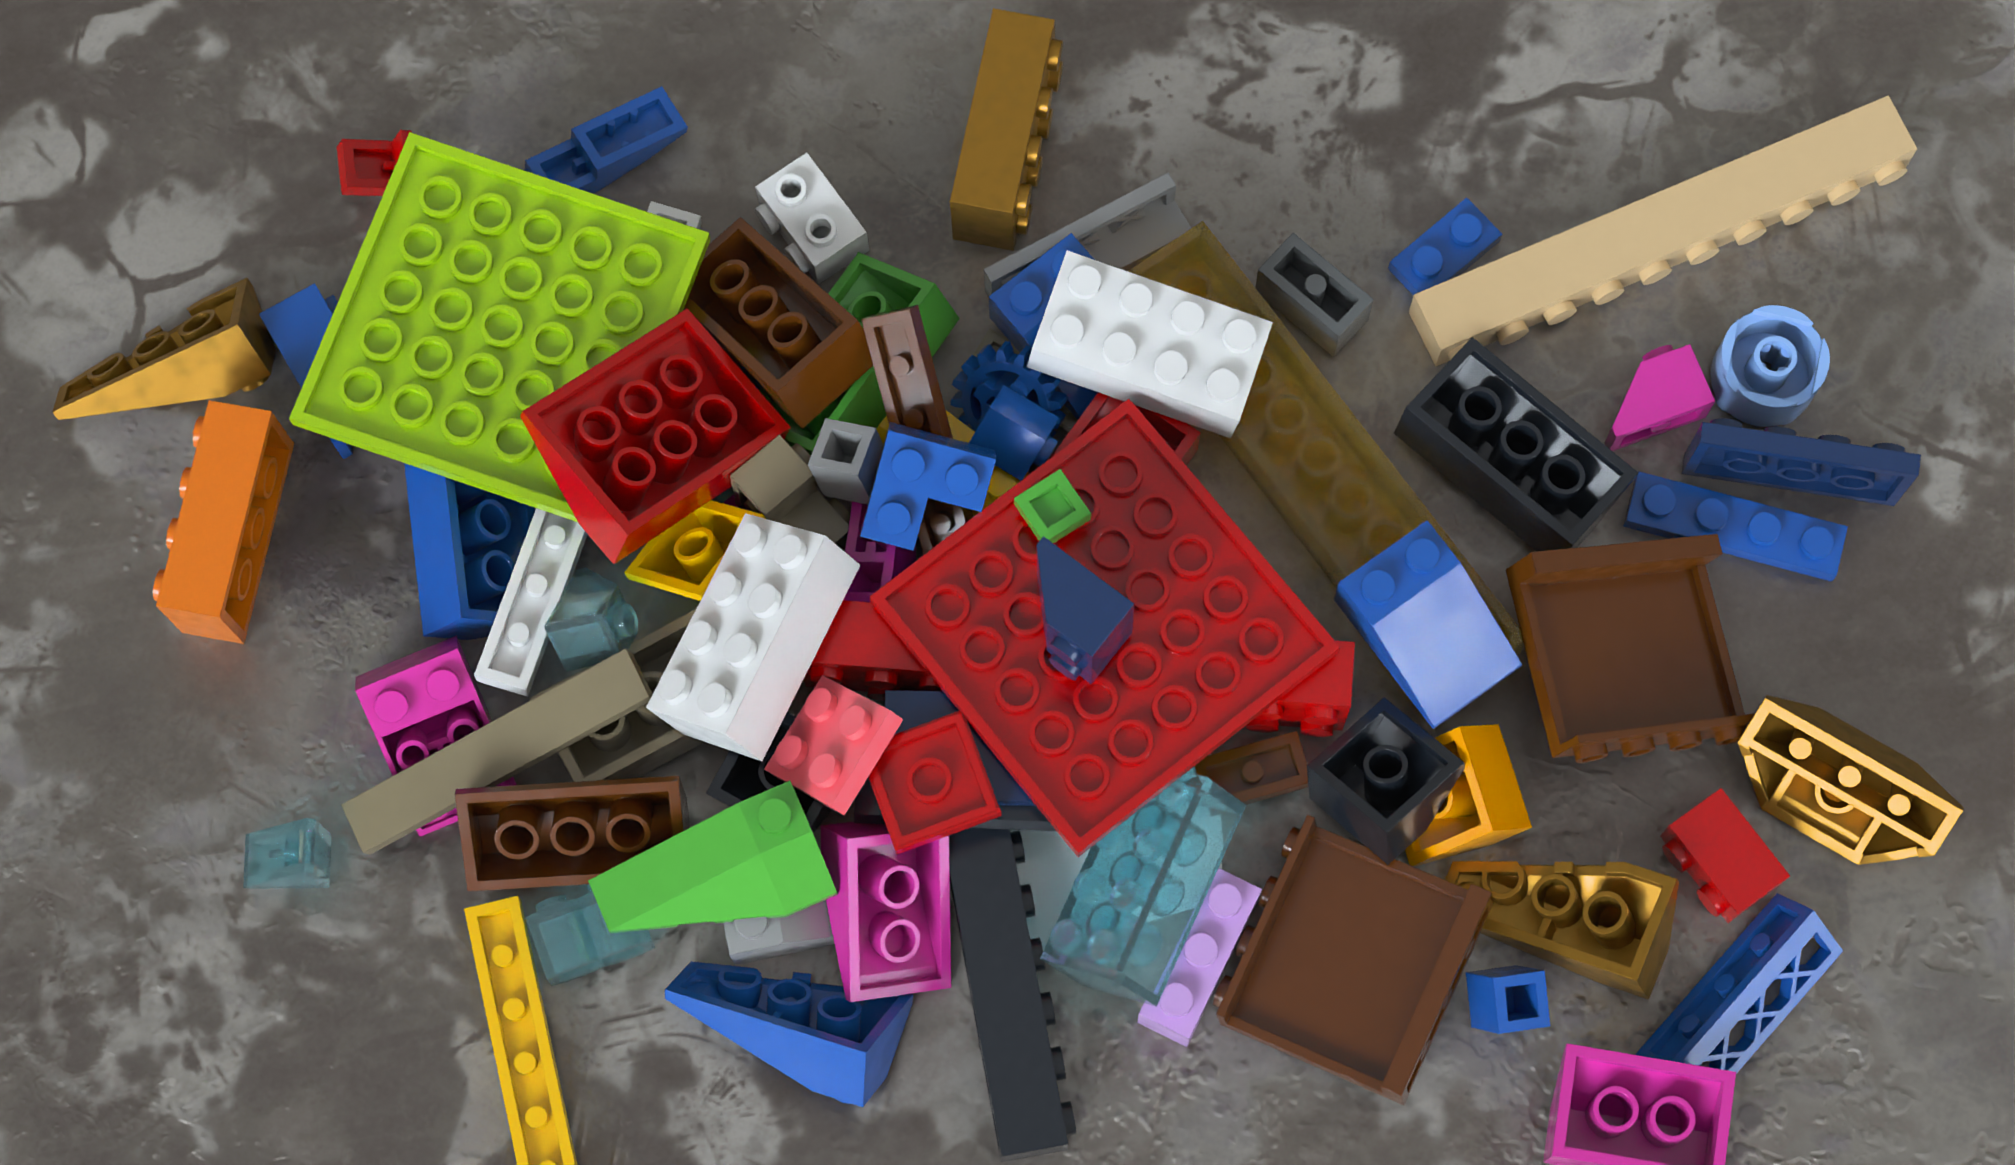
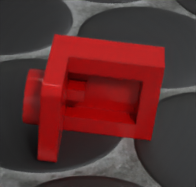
[337,130,412,196]

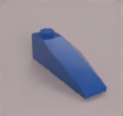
[665,961,913,1107]

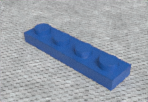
[1623,471,1848,582]

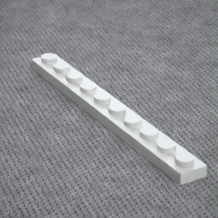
[474,201,702,697]

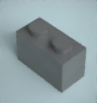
[1255,233,1374,357]

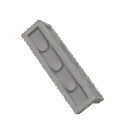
[984,173,1193,297]

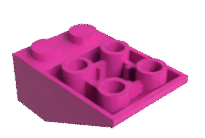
[355,636,517,837]

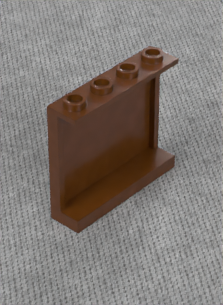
[1505,534,1755,763]
[1213,815,1493,1105]

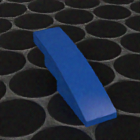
[524,86,688,194]

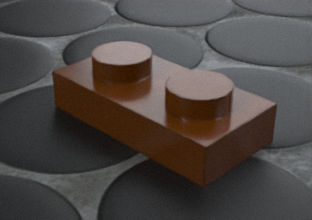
[1193,731,1308,816]

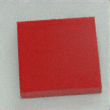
[868,710,1002,855]

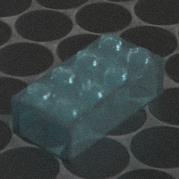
[1040,772,1246,1007]

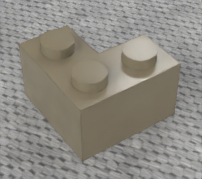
[730,435,850,551]

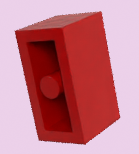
[1660,788,1790,924]

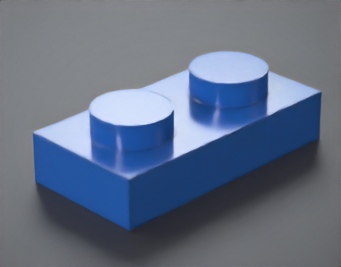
[1388,197,1502,295]

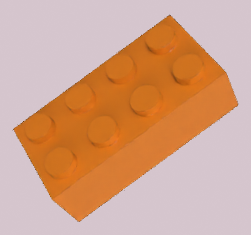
[153,400,294,644]

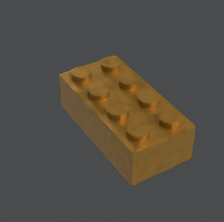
[950,8,1063,251]

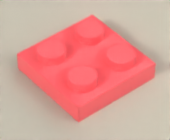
[764,675,903,815]

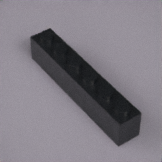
[949,828,1076,1162]

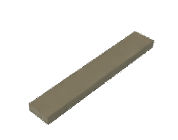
[341,648,652,855]

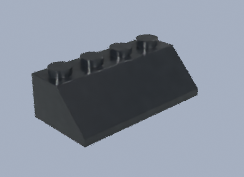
[1394,337,1639,552]

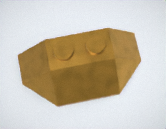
[1738,695,1964,865]

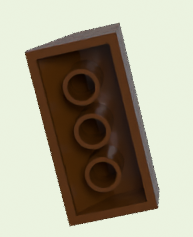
[455,776,690,891]

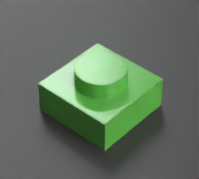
[1014,469,1091,543]

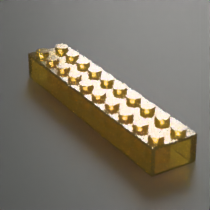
[1128,221,1524,656]

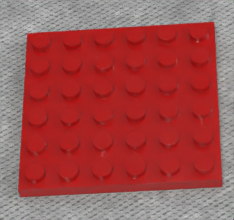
[869,399,1340,857]

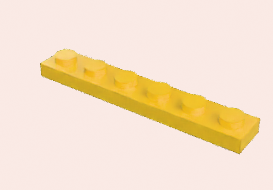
[464,895,577,1165]

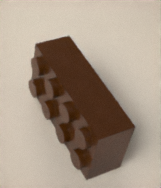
[683,217,873,429]

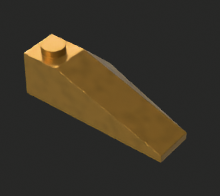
[52,277,276,420]
[1445,861,1679,1000]

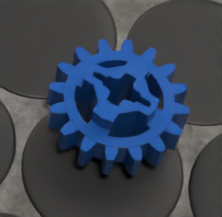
[950,341,1068,438]

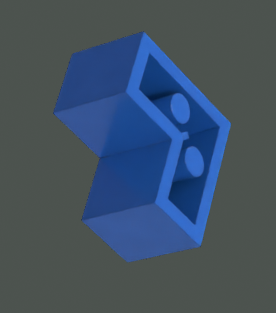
[860,422,996,551]

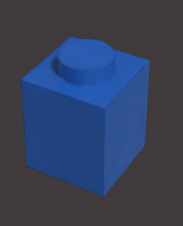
[969,385,1059,480]
[1466,965,1550,1034]

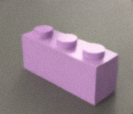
[1137,865,1262,1047]

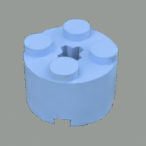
[1710,305,1830,427]

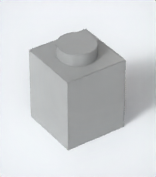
[808,418,884,505]

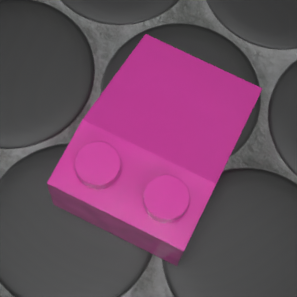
[820,822,951,1002]

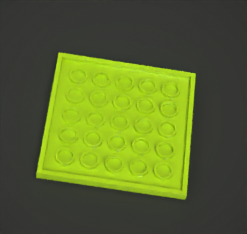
[289,132,710,522]

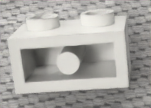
[754,152,869,285]

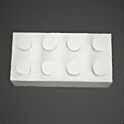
[1027,250,1273,438]
[646,513,860,761]

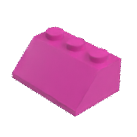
[1543,1043,1736,1165]

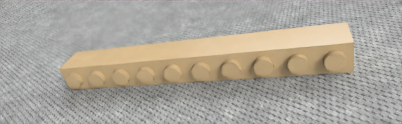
[1409,95,1917,367]

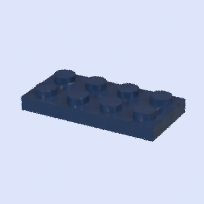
[1682,418,1921,506]

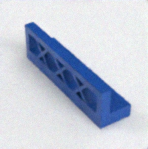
[1635,893,1843,1074]

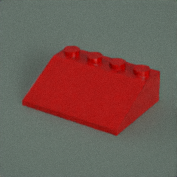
[520,308,791,564]

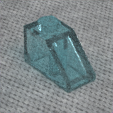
[544,567,639,672]

